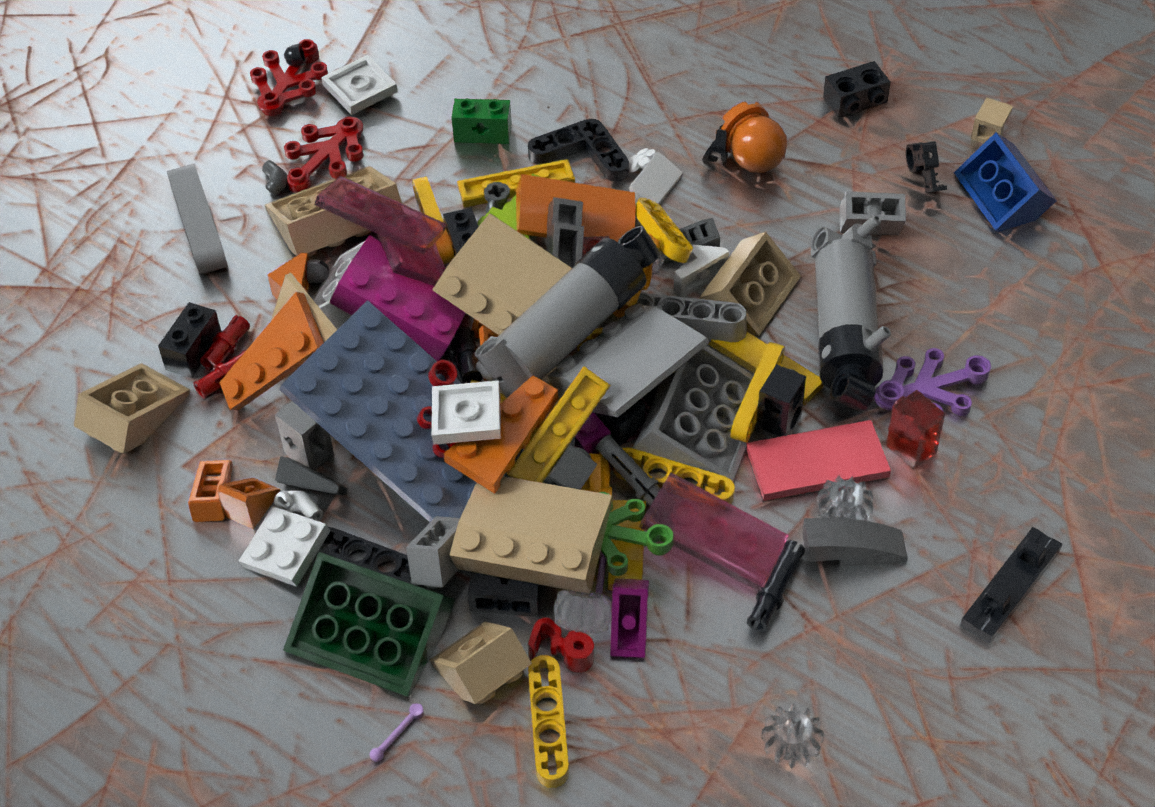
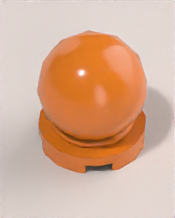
[716,101,787,173]

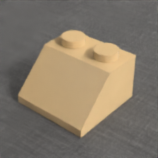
[429,621,532,704]

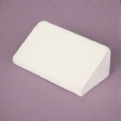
[629,152,683,205]

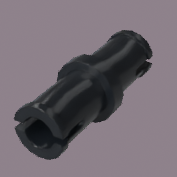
[455,327,483,383]

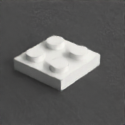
[321,55,398,115]
[432,380,501,445]
[239,506,331,586]

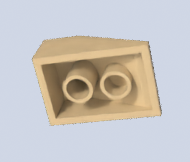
[74,363,190,454]

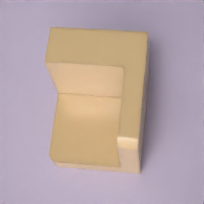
[971,97,1013,143]

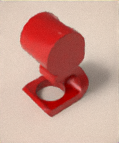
[528,617,594,673]

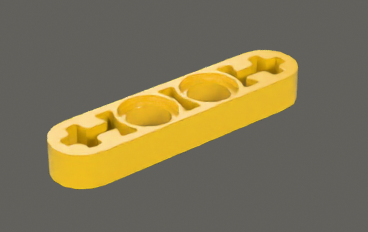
[412,176,454,265]
[635,197,693,263]
[730,342,785,443]
[613,447,735,509]
[528,655,569,788]

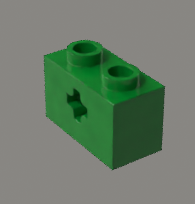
[451,98,512,144]

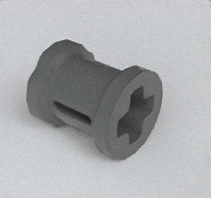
[484,182,510,214]

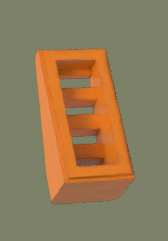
[188,460,233,522]

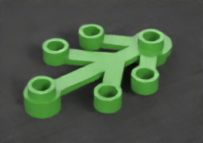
[599,492,673,576]

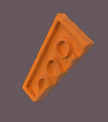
[219,292,324,410]
[444,375,559,494]

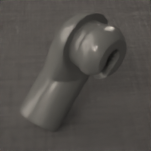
[262,160,287,195]

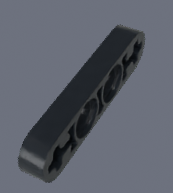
[316,527,431,590]

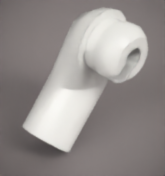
[274,491,323,521]

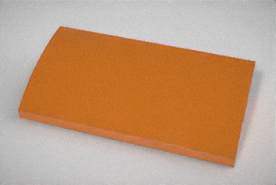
[516,174,636,245]

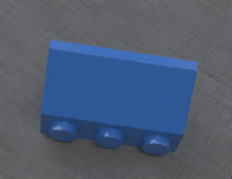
[954,132,1057,232]

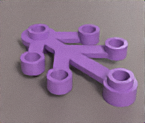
[874,348,991,425]

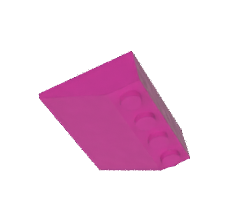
[329,235,465,361]

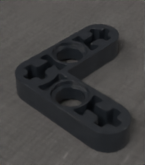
[527,119,629,182]

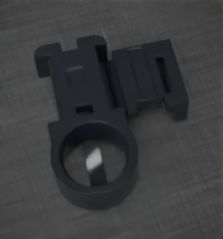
[905,141,947,193]

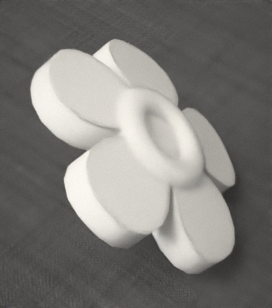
[628,148,656,172]

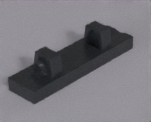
[960,527,1062,644]

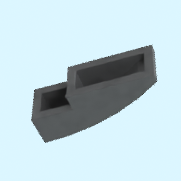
[547,197,584,268]
[802,518,908,567]

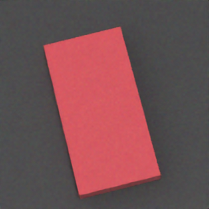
[746,420,891,501]

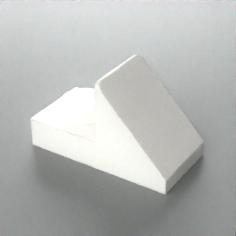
[674,244,729,297]

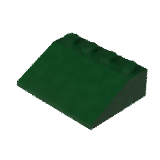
[283,552,455,697]

